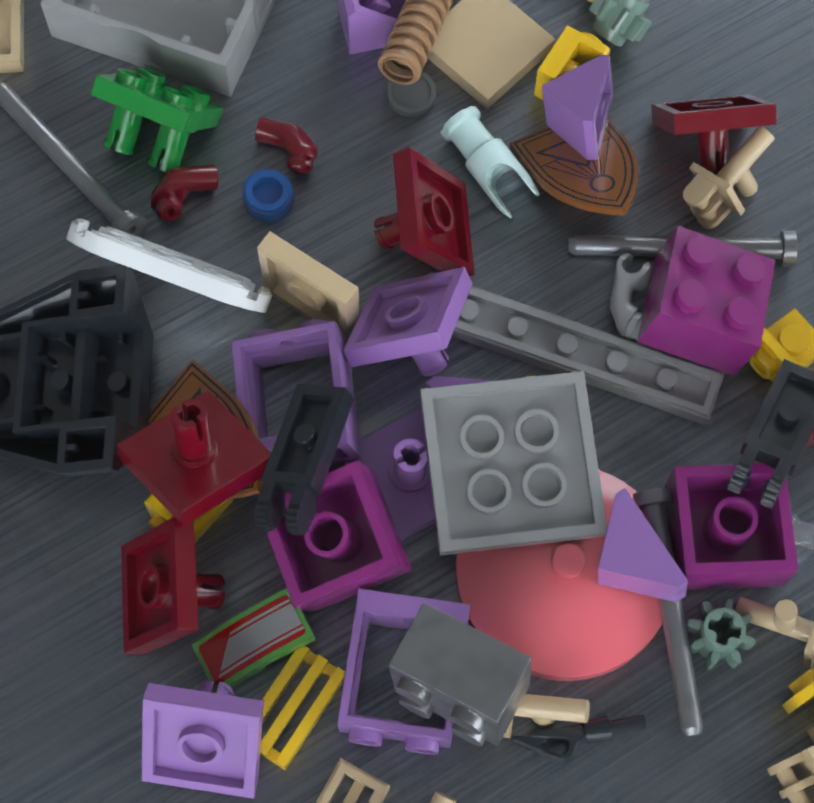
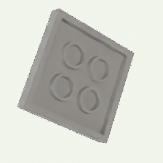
[420,371,607,556]

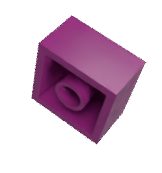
[637,226,776,376]
[256,460,412,613]
[665,463,798,590]

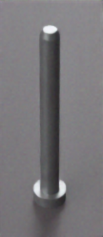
[0,82,146,236]
[568,231,798,267]
[632,488,703,736]

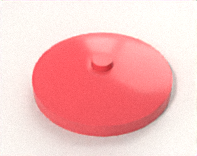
[455,470,663,681]

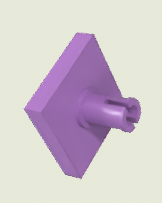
[343,267,473,376]
[341,409,436,541]
[142,680,264,799]

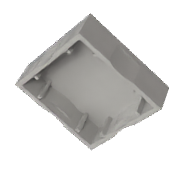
[40,0,276,97]

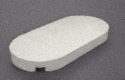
[66,218,273,313]

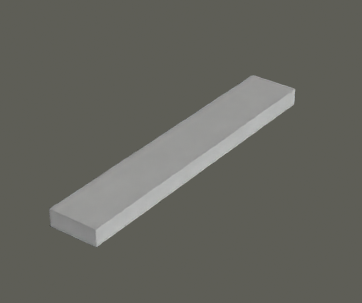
[428,271,725,426]

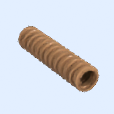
[377,0,453,85]

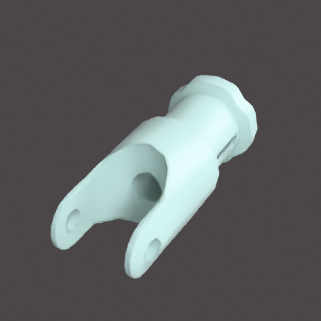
[440,106,540,218]

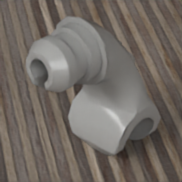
[609,253,652,346]

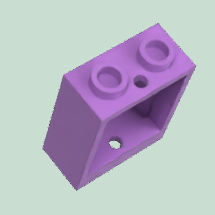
[231,319,361,464]
[338,588,470,755]

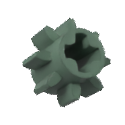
[589,0,652,47]
[686,599,756,670]

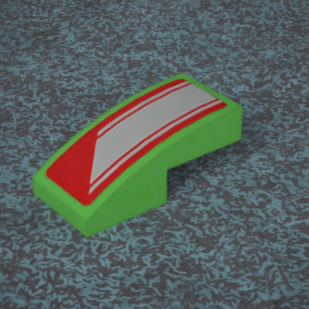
[192,588,315,693]

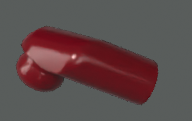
[255,117,318,173]
[150,165,218,221]

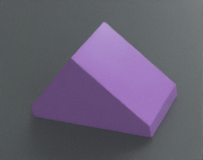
[338,0,405,55]
[542,55,613,160]
[598,488,688,602]

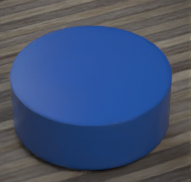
[242,169,294,222]

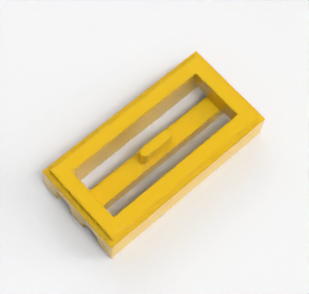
[260,646,346,770]

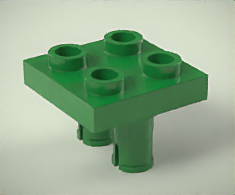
[90,66,224,172]

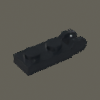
[727,359,814,509]
[254,384,354,535]

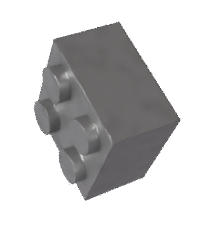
[389,602,532,746]

